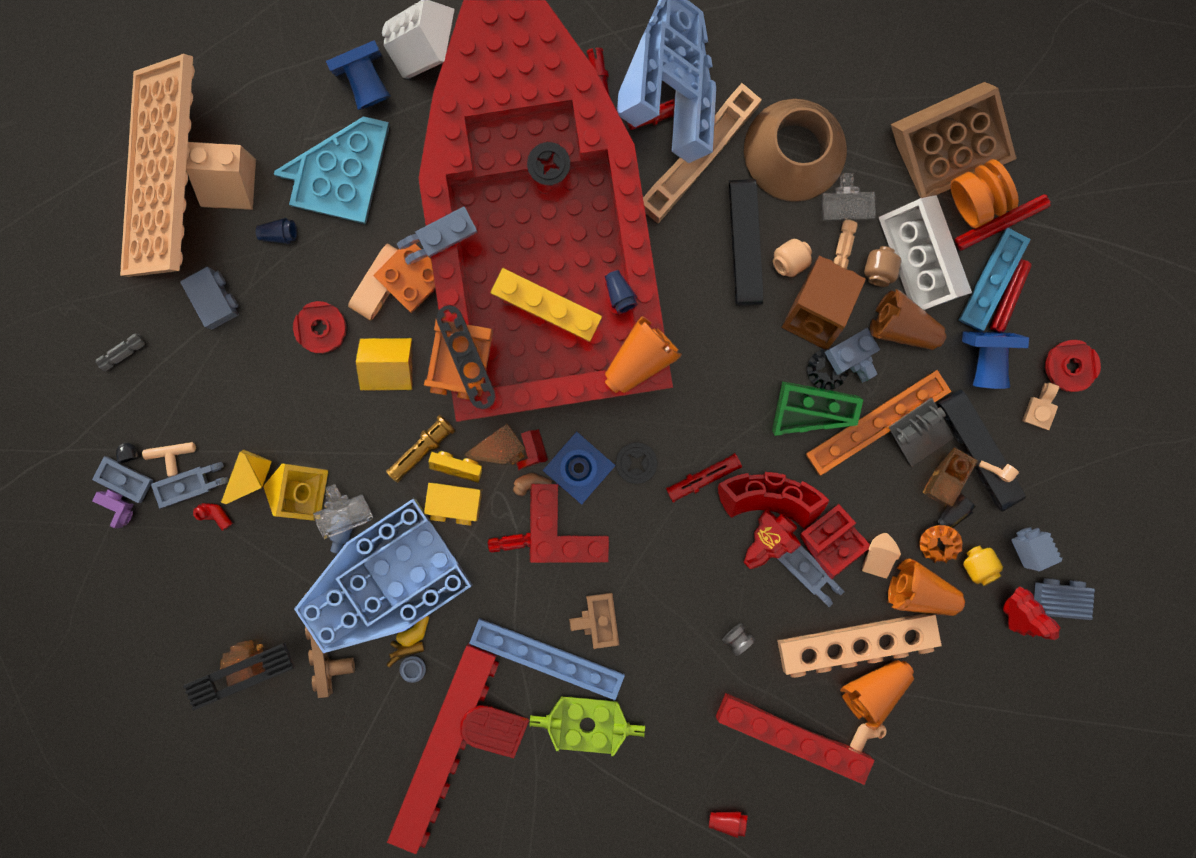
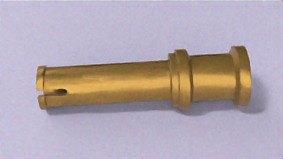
[386,415,456,483]

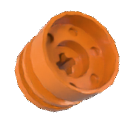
[950,159,1019,229]

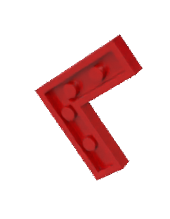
[530,483,609,563]

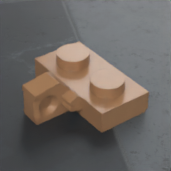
[569,593,619,649]

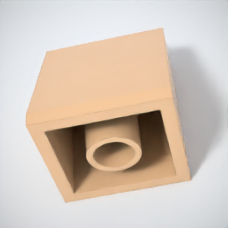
[186,142,256,210]

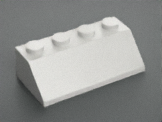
[382,0,454,79]
[879,195,972,310]

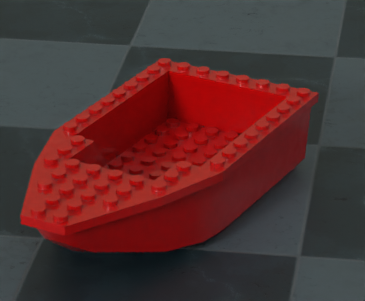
[419,0,673,422]

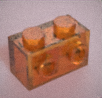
[220,640,265,686]

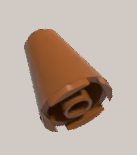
[870,289,946,350]

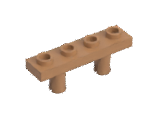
[305,593,355,698]

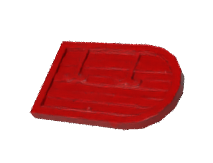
[460,706,529,758]

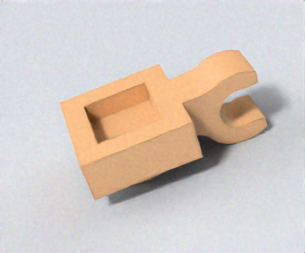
[1022,383,1059,430]

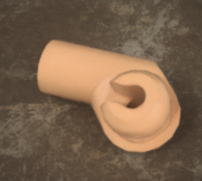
[850,723,887,752]

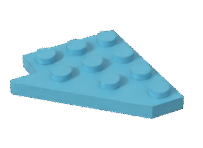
[274,116,390,224]

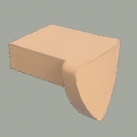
[862,533,901,579]

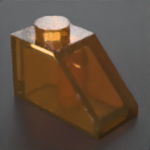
[465,424,525,465]

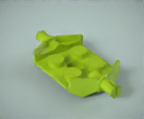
[530,696,645,756]

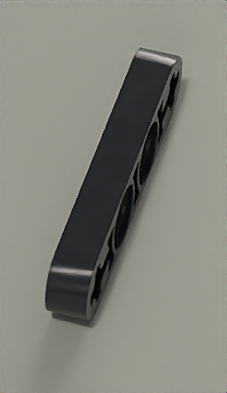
[436,305,496,410]

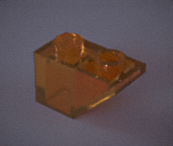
[922,448,978,506]

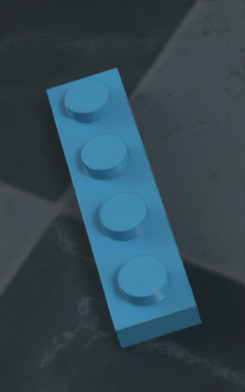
[958,228,1031,332]

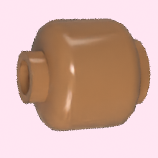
[864,246,902,287]

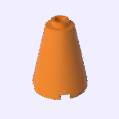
[605,316,682,393]
[888,559,965,616]
[840,660,914,730]

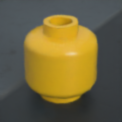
[963,546,1003,586]

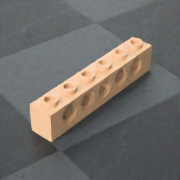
[777,613,941,678]

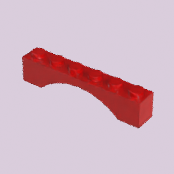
[716,693,875,785]

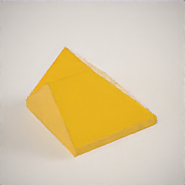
[221,450,272,504]
[263,463,328,521]

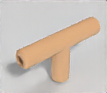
[142,442,196,477]

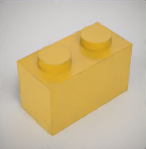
[424,483,482,525]

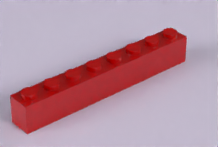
[387,643,499,854]

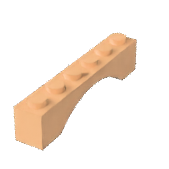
[643,83,762,224]

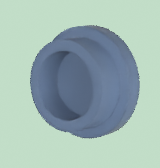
[400,656,426,683]

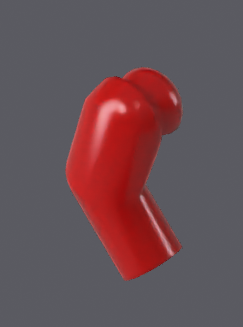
[193,503,233,531]

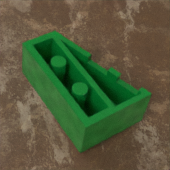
[772,381,863,436]

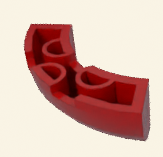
[718,472,829,529]

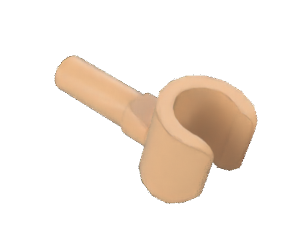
[979,460,1019,482]

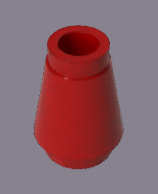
[709,812,748,838]

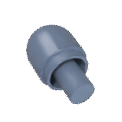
[329,517,352,554]

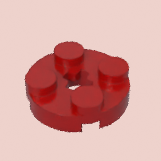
[293,301,347,354]
[1046,340,1101,392]

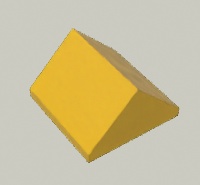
[356,338,412,390]

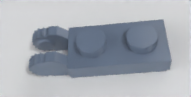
[397,207,477,265]
[151,462,229,509]
[777,546,845,607]

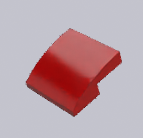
[800,504,870,579]

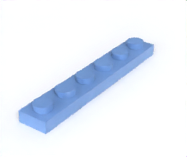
[469,618,625,700]

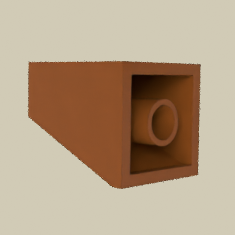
[781,256,866,349]

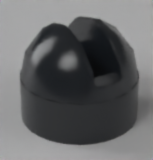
[116,443,139,463]

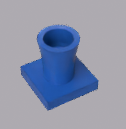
[326,40,391,110]
[962,331,1029,389]
[543,432,616,505]

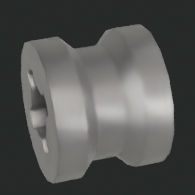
[722,623,755,656]

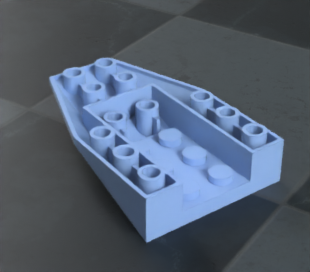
[294,499,473,653]

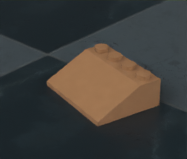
[891,82,1016,198]

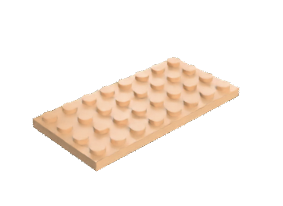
[120,54,195,277]

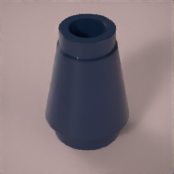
[256,218,297,244]
[605,270,638,314]

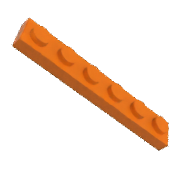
[805,370,951,476]

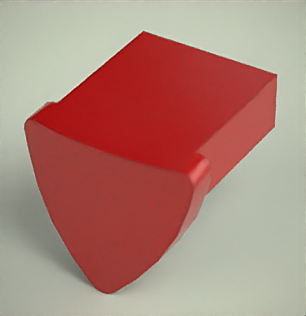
[517,429,548,470]

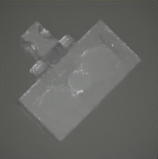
[821,173,876,221]
[313,484,373,539]

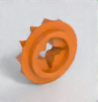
[920,525,962,563]

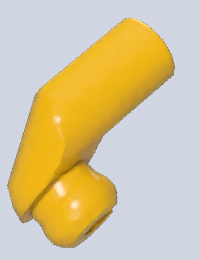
[396,616,430,647]

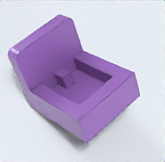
[93,489,134,528]

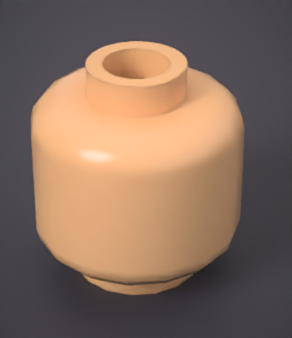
[773,239,812,277]

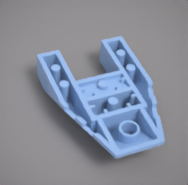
[617,0,716,163]

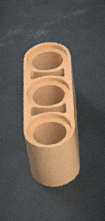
[348,244,398,321]

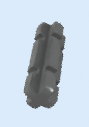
[95,334,145,371]

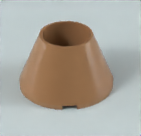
[744,99,847,202]

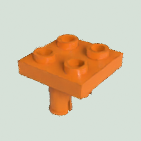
[373,244,435,313]

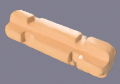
[834,220,858,269]

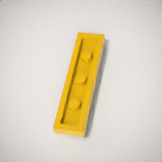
[491,268,602,342]

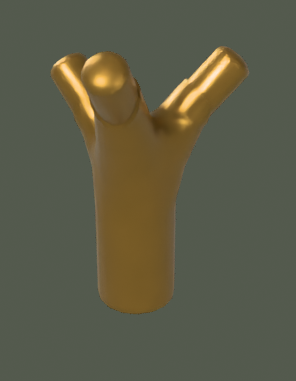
[386,641,424,667]

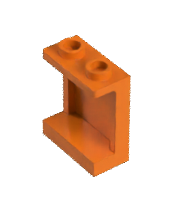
[424,319,493,400]

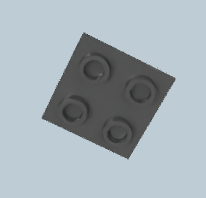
[888,398,954,467]

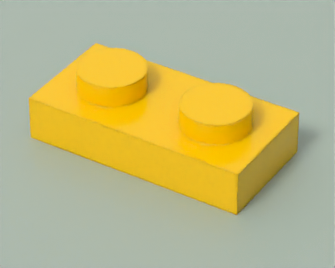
[428,451,482,483]

